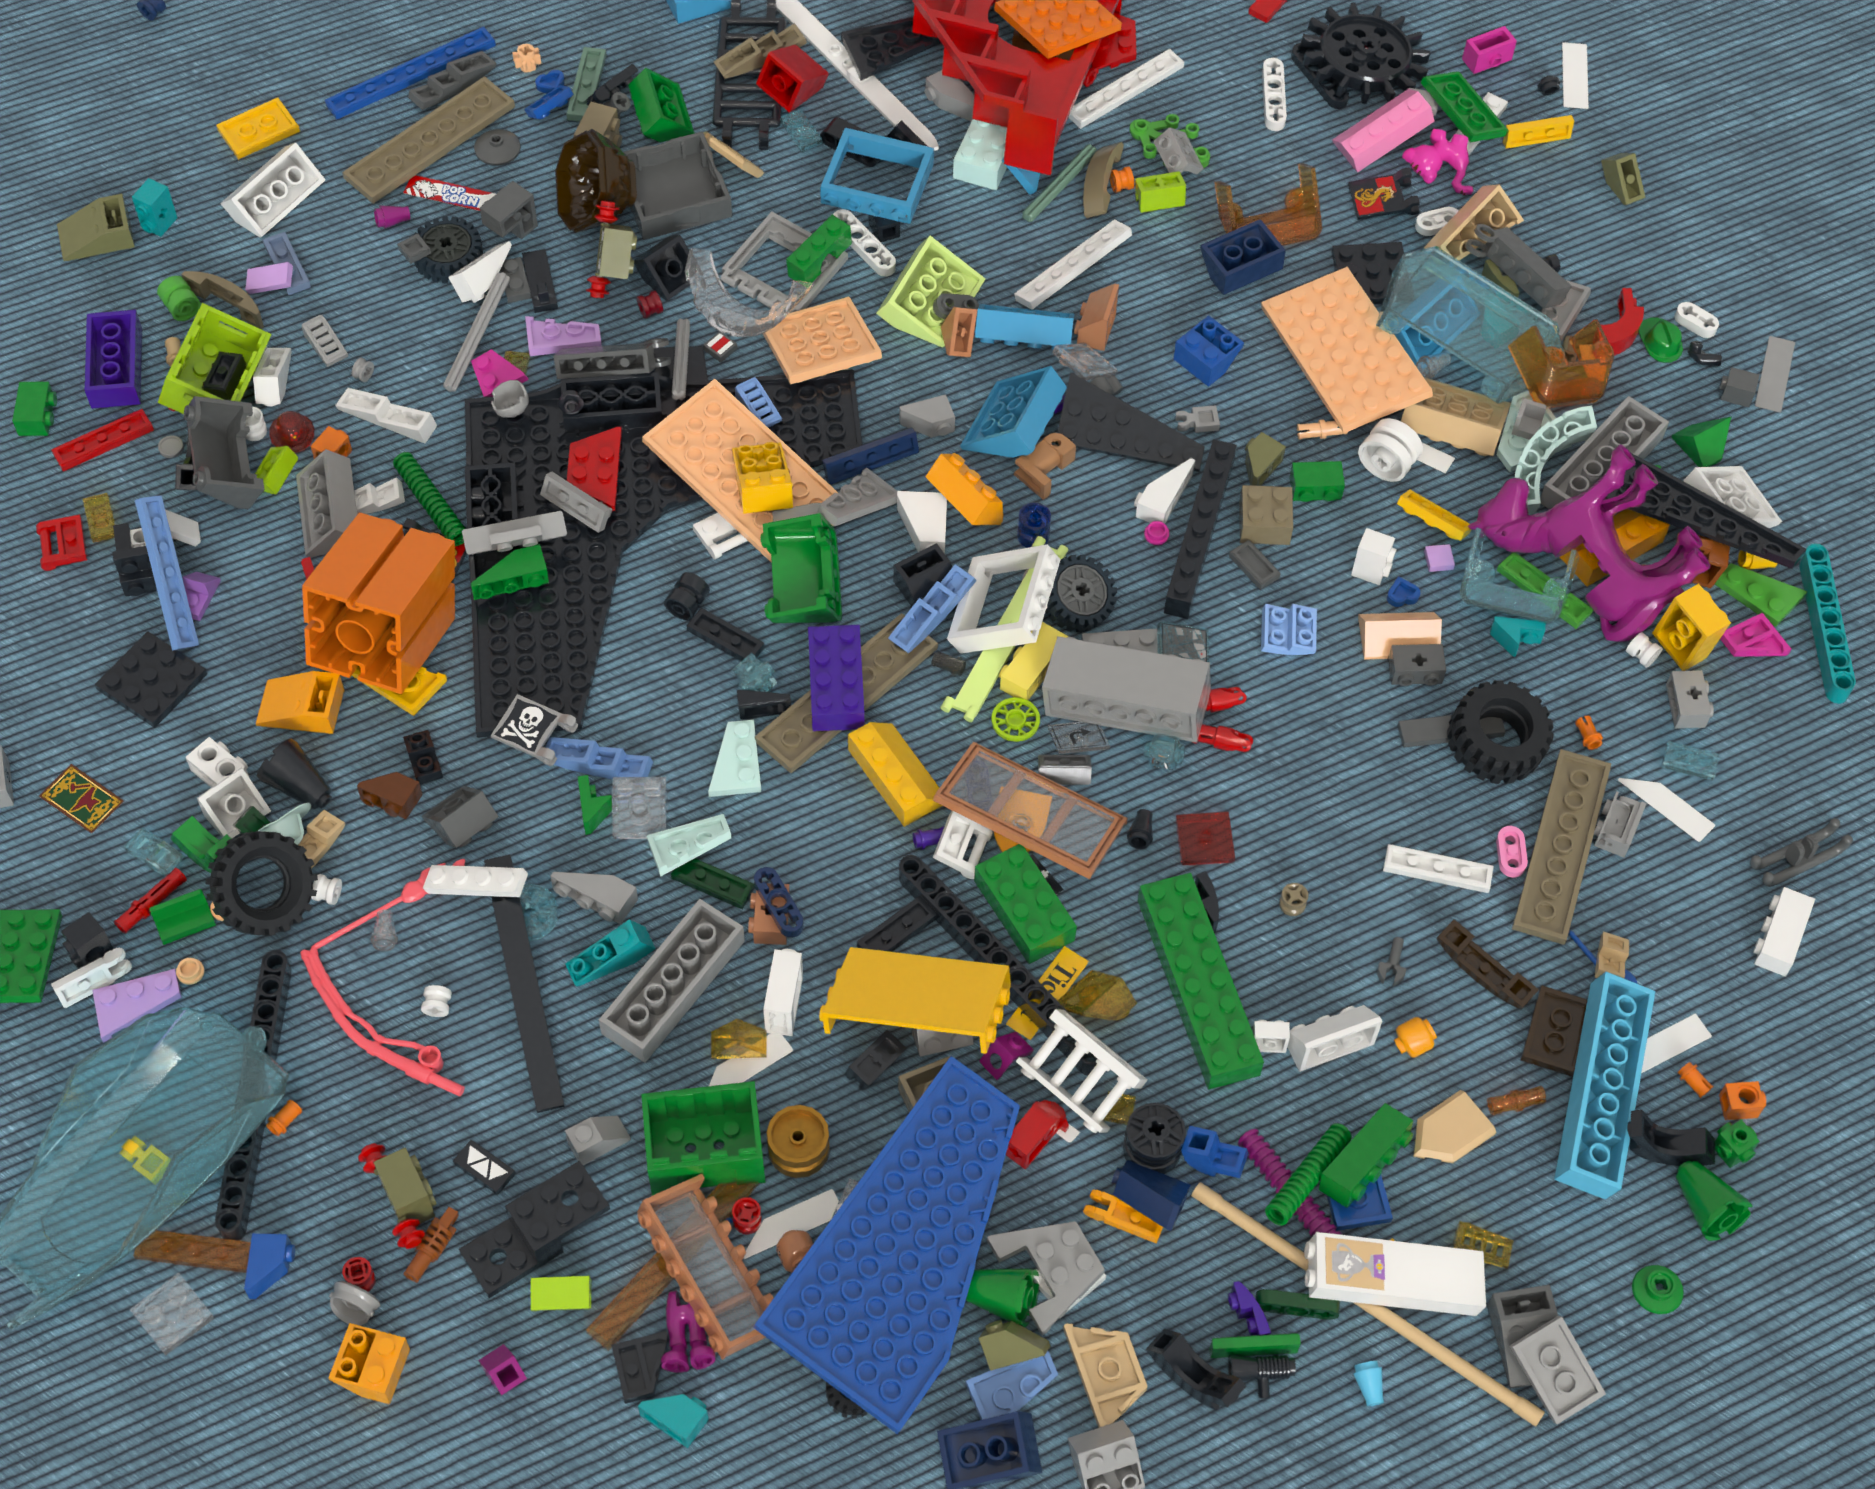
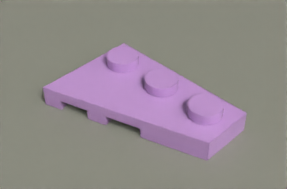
[525,316,602,356]
[92,969,182,1043]

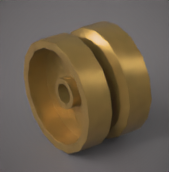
[767,1105,830,1178]

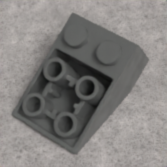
[1487,1285,1558,1389]

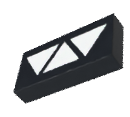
[453,1140,516,1196]

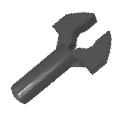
[1377,937,1406,987]

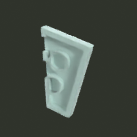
[708,720,761,797]
[647,814,731,877]

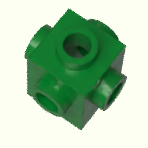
[1715,1119,1760,1168]

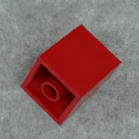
[756,44,829,113]

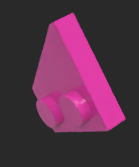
[471,349,529,397]
[1720,613,1791,657]

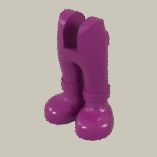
[661,1290,716,1373]

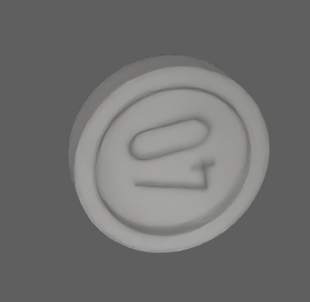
[158,435,184,458]

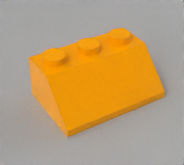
[925,453,1003,525]

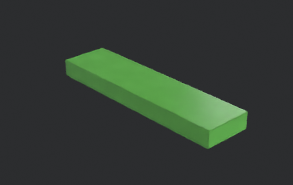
[1497,552,1593,629]

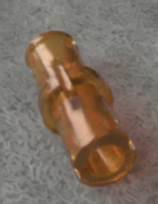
[1487,1086,1546,1115]

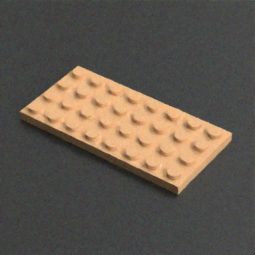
[1261,267,1433,434]
[642,379,838,563]

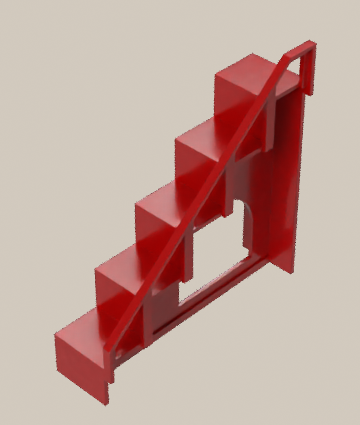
[912,0,1123,176]

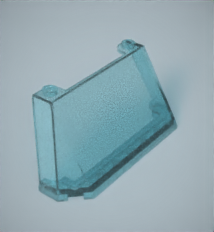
[1376,246,1566,404]

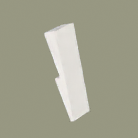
[335,388,437,444]

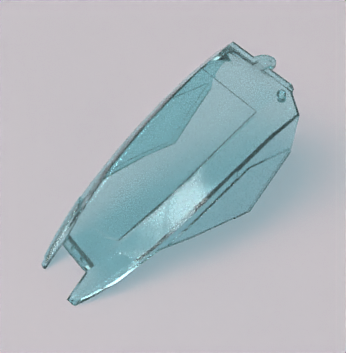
[0,1007,289,1330]

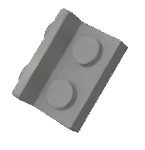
[1154,127,1204,174]

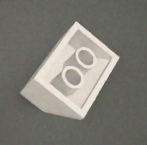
[1287,1005,1382,1072]

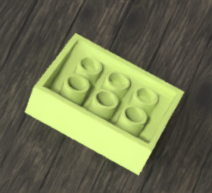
[876,236,985,348]

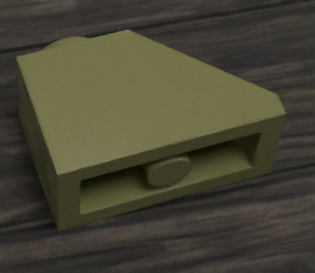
[1601,153,1646,205]
[1245,432,1286,486]
[979,1320,1050,1371]

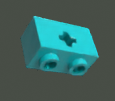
[132,178,177,237]

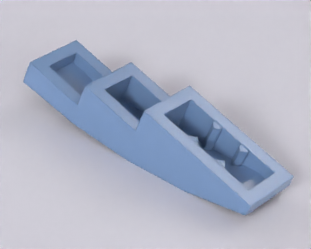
[888,564,976,654]
[545,737,653,784]

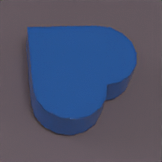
[535,70,565,93]
[1387,576,1421,607]

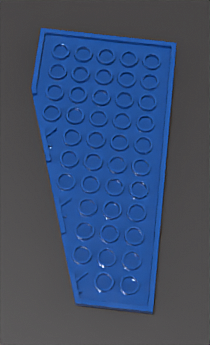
[753,1056,1020,1434]

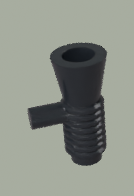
[1228,1354,1296,1398]

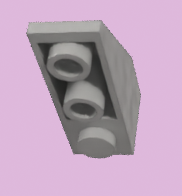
[550,872,638,925]

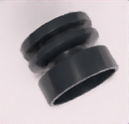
[1123,1103,1186,1174]

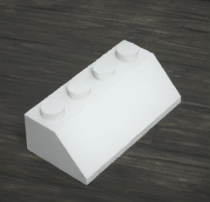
[220,143,325,237]

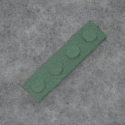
[567,47,607,121]

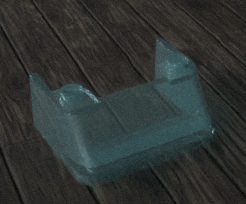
[1460,528,1579,623]

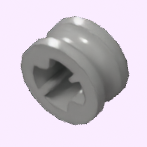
[351,358,374,382]

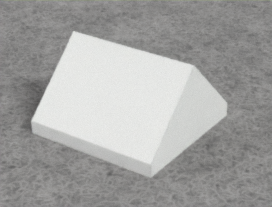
[197,768,271,838]

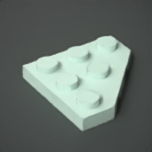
[1496,388,1572,473]

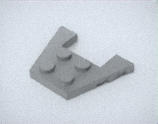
[987,1221,1105,1336]

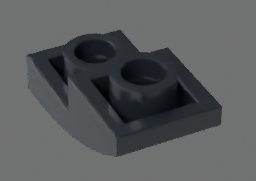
[403,730,443,784]

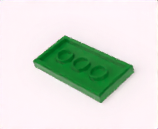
[1421,71,1508,143]

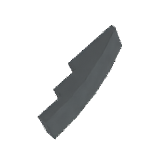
[408,51,496,110]

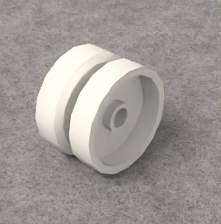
[1358,418,1423,482]

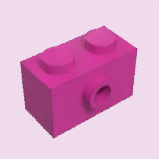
[1462,26,1517,74]

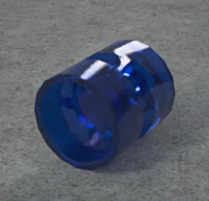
[1017,503,1051,548]

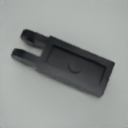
[586,64,639,106]

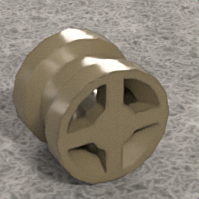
[1279,883,1308,916]

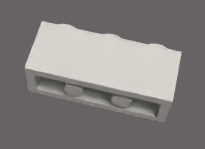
[1753,887,1815,977]

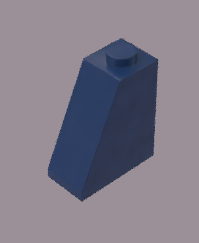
[1112,1160,1191,1231]

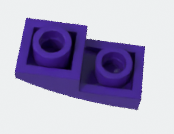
[1228,1281,1271,1336]

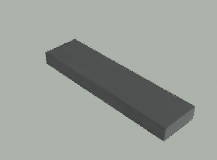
[1397,715,1506,748]

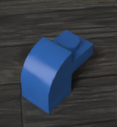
[1181,1126,1248,1178]

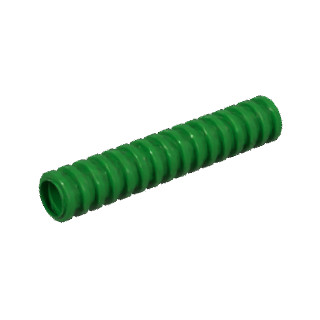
[393,452,465,546]
[1265,1123,1352,1226]

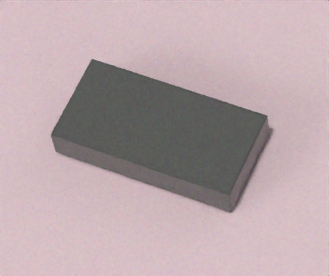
[1229,540,1281,590]

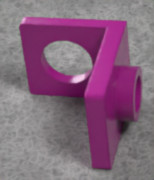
[979,1032,1034,1080]

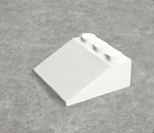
[1683,466,1782,528]

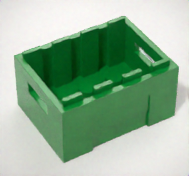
[641,1081,766,1196]

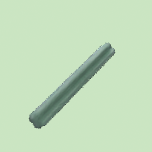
[1022,144,1097,222]

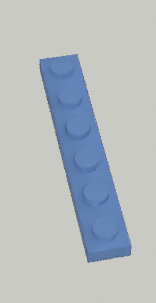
[135,495,199,651]

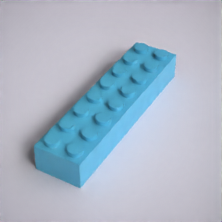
[1554,972,1655,1199]

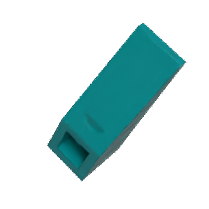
[565,919,656,987]

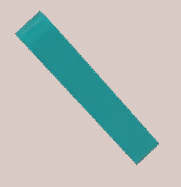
[1799,543,1856,704]

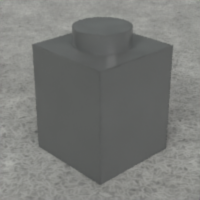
[1719,367,1760,408]

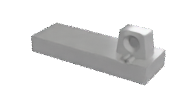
[540,472,612,533]

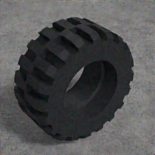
[1447,680,1554,784]

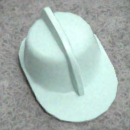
[258,803,311,845]

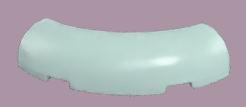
[1515,405,1597,515]

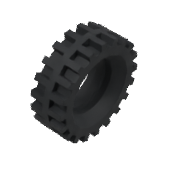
[205,831,318,936]

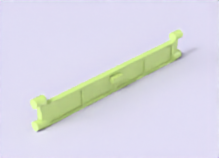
[940,536,1068,722]

